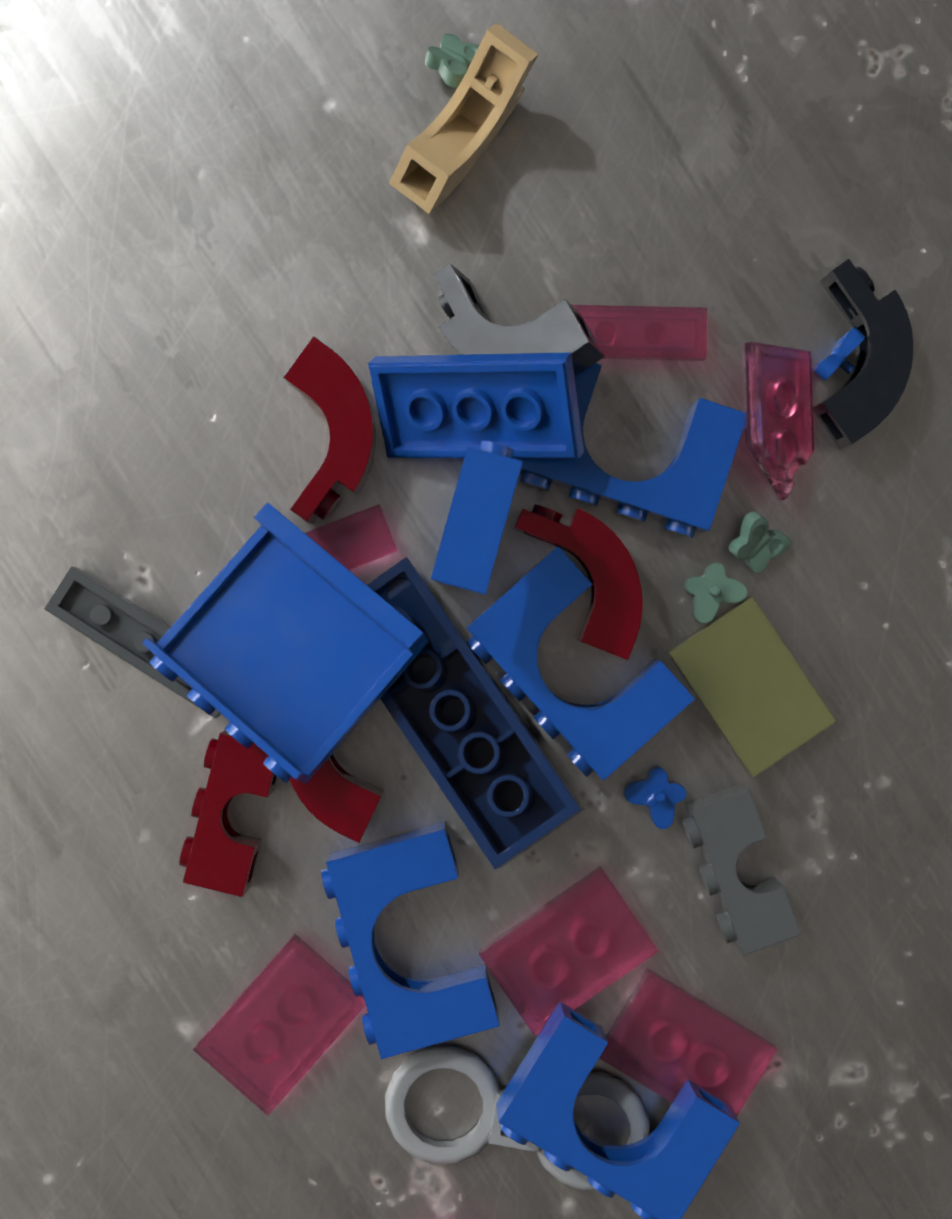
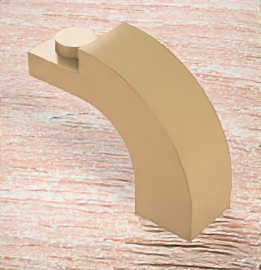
[389,23,539,214]

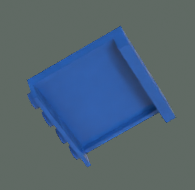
[142,502,429,784]

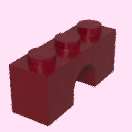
[179,730,277,897]

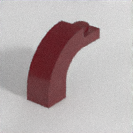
[283,336,376,524]
[513,504,643,660]
[290,753,384,843]

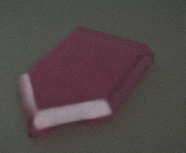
[742,342,814,500]

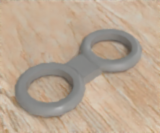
[385,1046,650,1190]

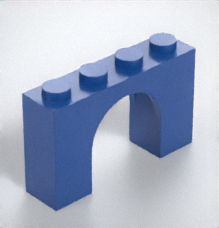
[517,363,748,538]
[431,441,523,595]
[466,546,695,781]
[321,821,500,1059]
[496,1001,740,1219]

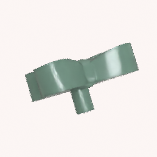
[425,33,479,88]
[729,511,791,573]
[684,563,748,623]

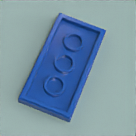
[368,352,584,459]

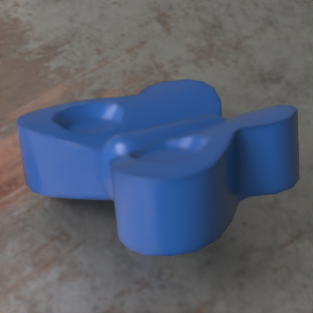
[811,327,866,381]
[623,765,687,829]

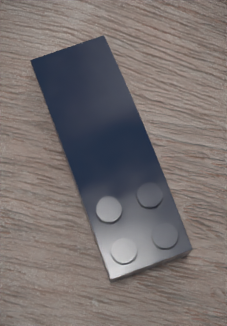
[367,557,585,870]

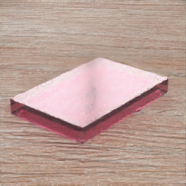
[478,866,659,1036]
[193,933,366,1116]
[599,968,778,1117]

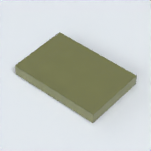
[667,597,837,778]

